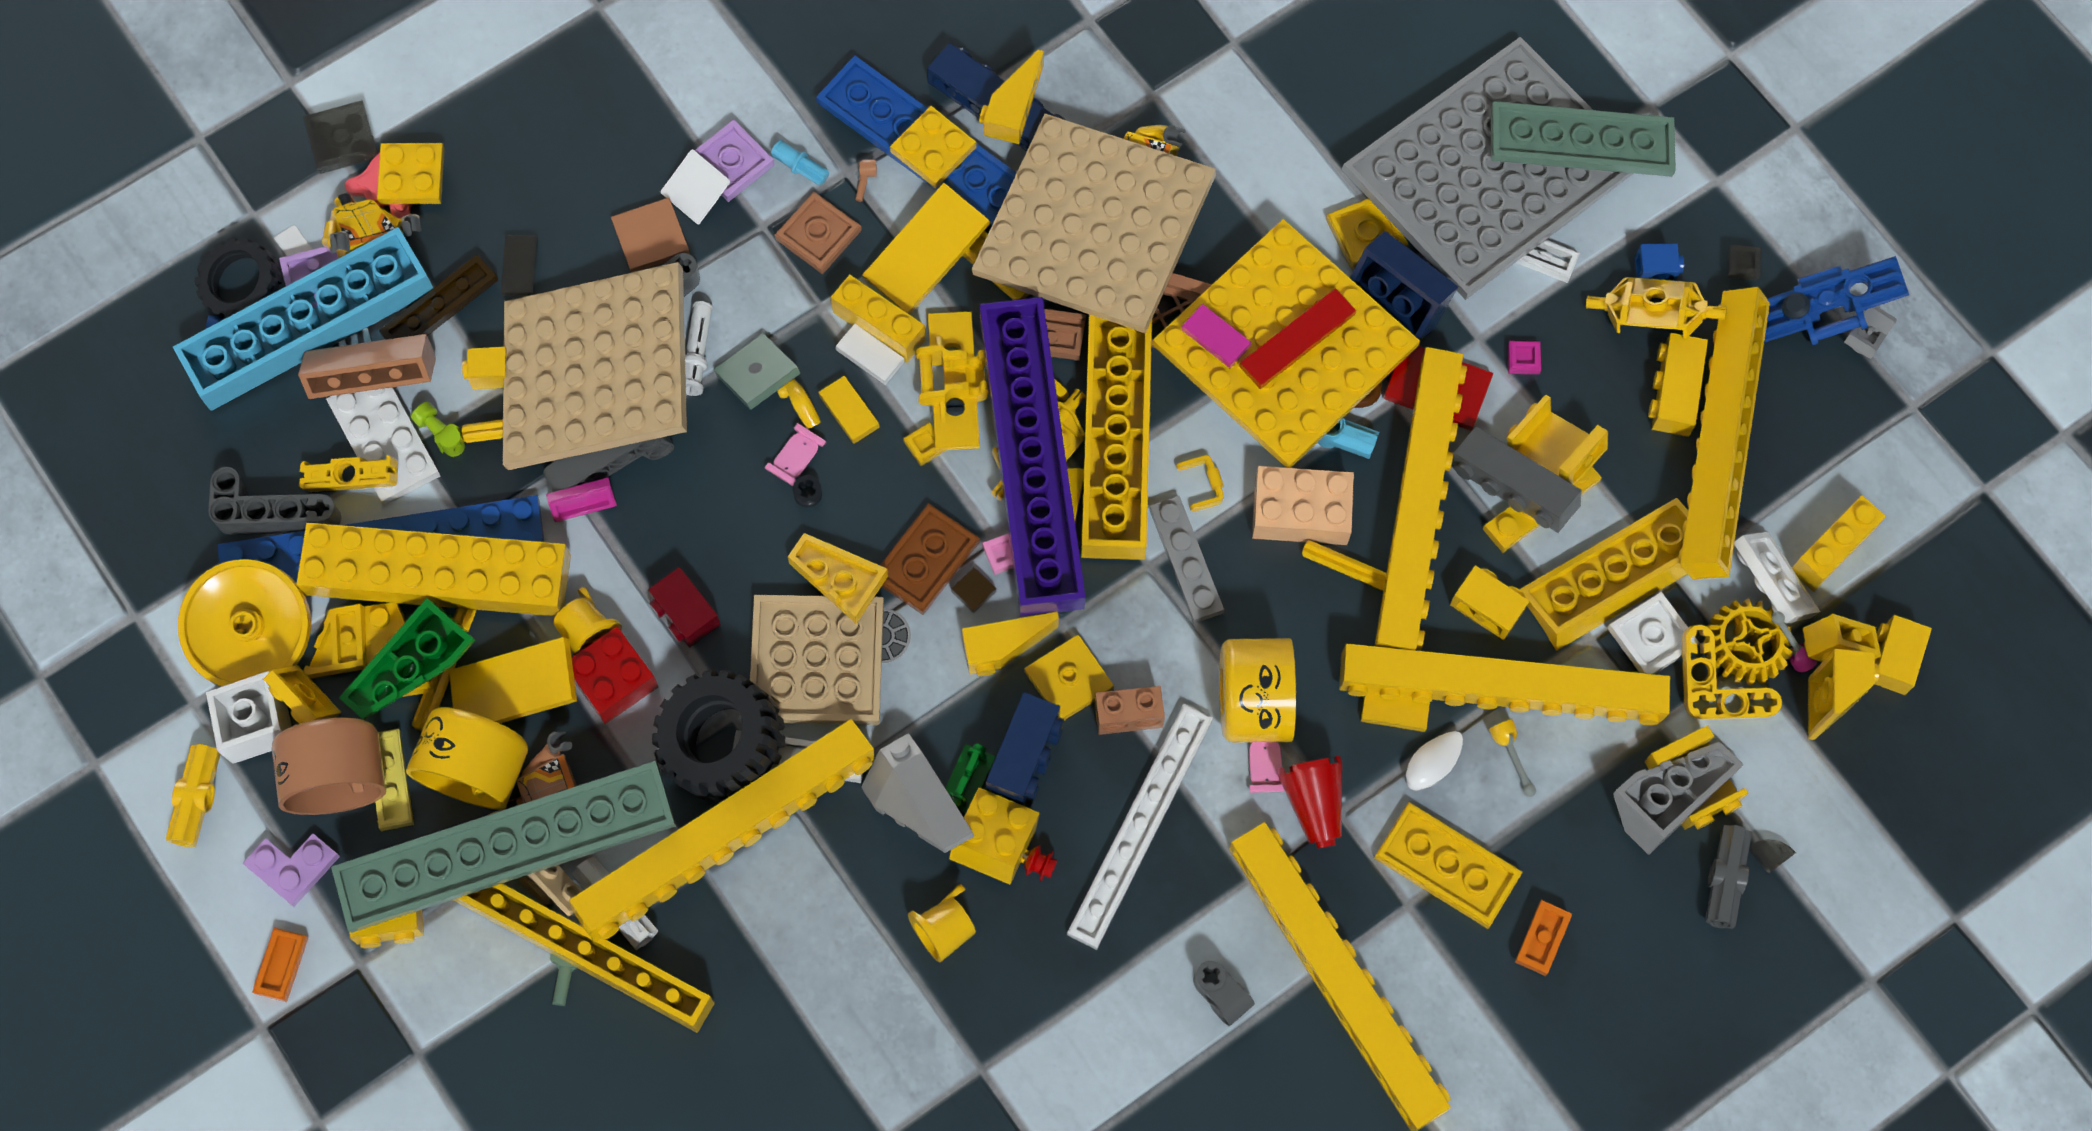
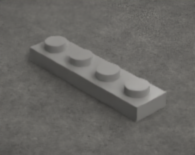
[1149,496,1224,624]

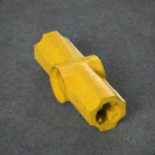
[165,744,221,847]

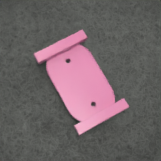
[765,423,826,486]
[1249,742,1285,793]

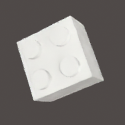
[206,671,292,764]

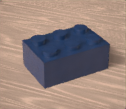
[1350,231,1459,341]
[986,692,1064,807]

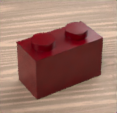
[648,567,721,648]

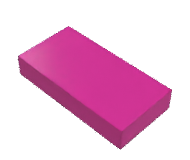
[1182,304,1251,368]
[546,478,617,522]

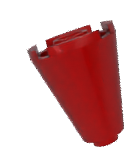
[1276,756,1342,849]

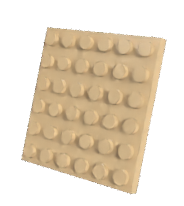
[972,114,1216,333]
[503,262,687,470]

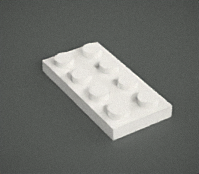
[326,387,440,506]

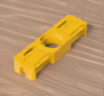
[299,455,398,492]

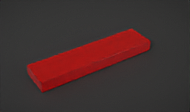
[1239,288,1356,389]

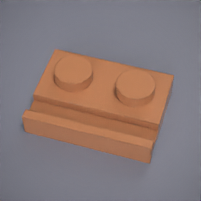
[1044,309,1086,361]

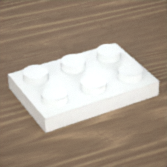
[1734,532,1821,624]

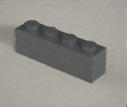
[1453,427,1582,533]

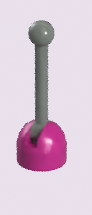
[1771,612,1817,672]

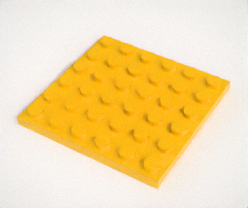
[1152,219,1420,468]

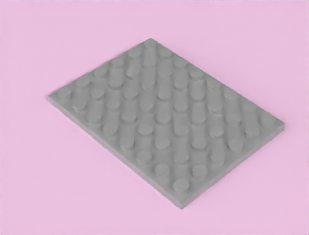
[1342,37,1634,300]

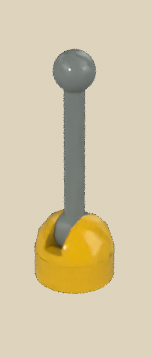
[1489,719,1536,797]

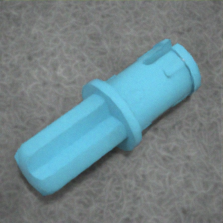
[771,140,829,185]

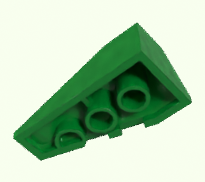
[339,598,475,720]

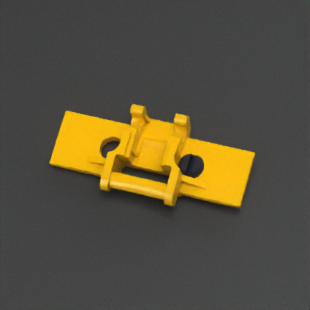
[916,312,989,451]

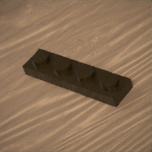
[379,255,499,340]

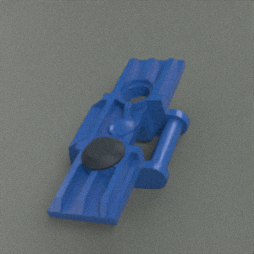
[1764,256,1909,346]

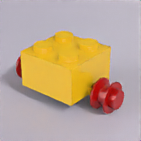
[949,788,1058,885]

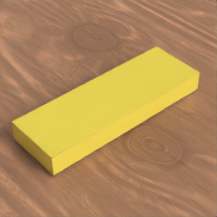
[375,728,414,831]

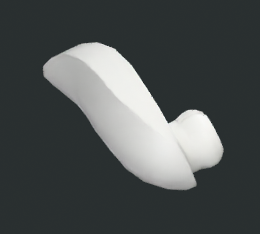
[1406,731,1463,791]

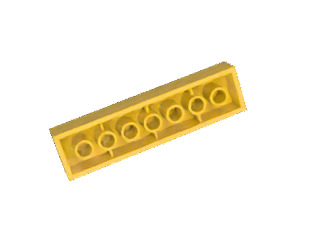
[1081,314,1152,560]
[296,523,571,616]

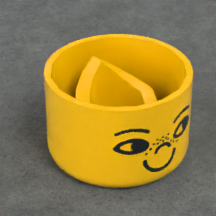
[1219,638,1296,743]
[406,707,528,810]

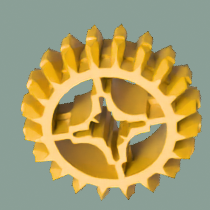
[1704,598,1793,686]

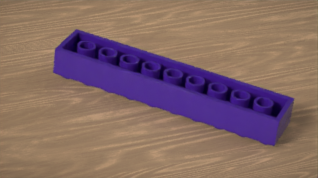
[980,297,1086,617]

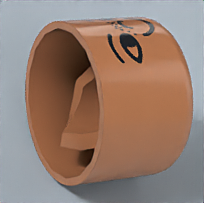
[271,718,386,815]

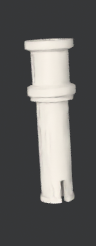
[685,301,713,396]

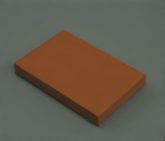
[880,503,980,615]

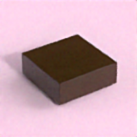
[951,567,997,613]

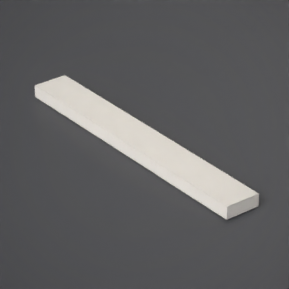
[1067,704,1213,950]

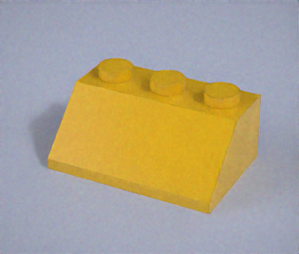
[1808,649,1880,740]

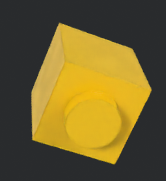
[462,347,507,390]

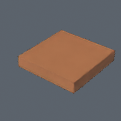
[775,192,862,274]
[611,198,690,273]

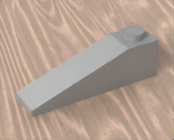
[861,733,974,853]
[1613,741,1744,855]

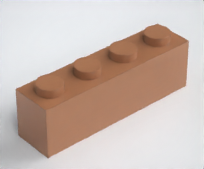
[298,334,436,399]

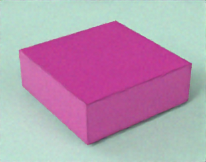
[1507,341,1541,374]

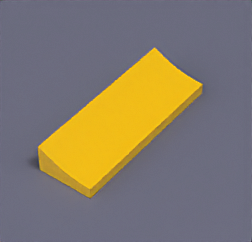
[1519,498,1688,651]

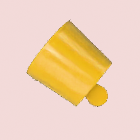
[553,587,622,655]
[908,884,976,963]

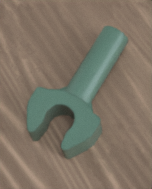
[550,954,577,1006]

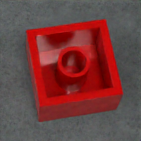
[572,626,659,724]

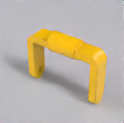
[1176,455,1224,512]

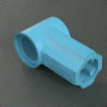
[1318,418,1379,459]

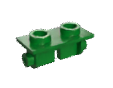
[945,744,996,814]

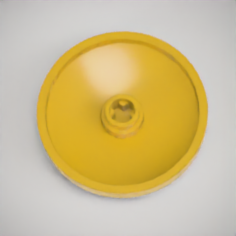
[178,559,311,687]

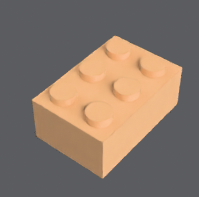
[1252,466,1354,545]

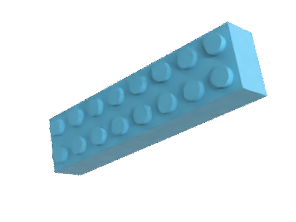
[173,227,433,411]

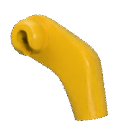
[777,379,821,429]

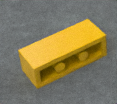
[831,274,926,363]
[1648,333,1708,437]
[1792,495,1886,592]

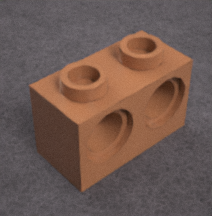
[1094,686,1165,735]

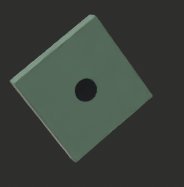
[713,333,800,410]

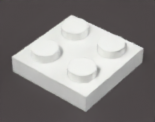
[1607,592,1700,674]

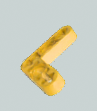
[1682,625,1782,719]

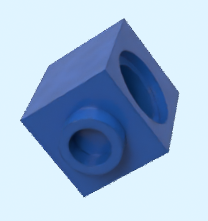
[1634,244,1684,281]

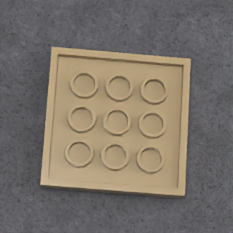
[750,595,884,725]

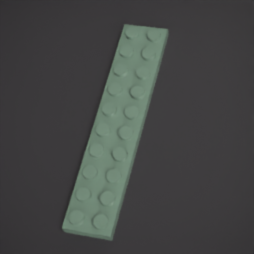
[331,761,676,933]

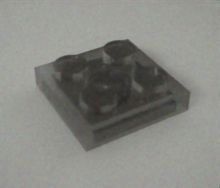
[303,100,378,174]

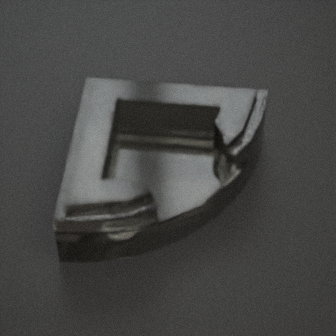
[1749,839,1796,874]

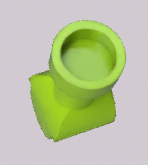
[411,401,465,457]

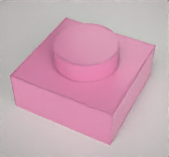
[982,533,1013,575]

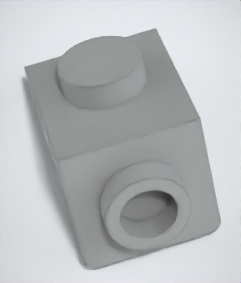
[1844,306,1897,359]

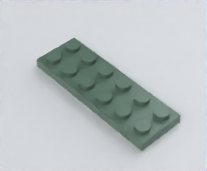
[1491,101,1676,177]

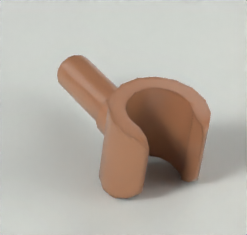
[855,159,877,202]

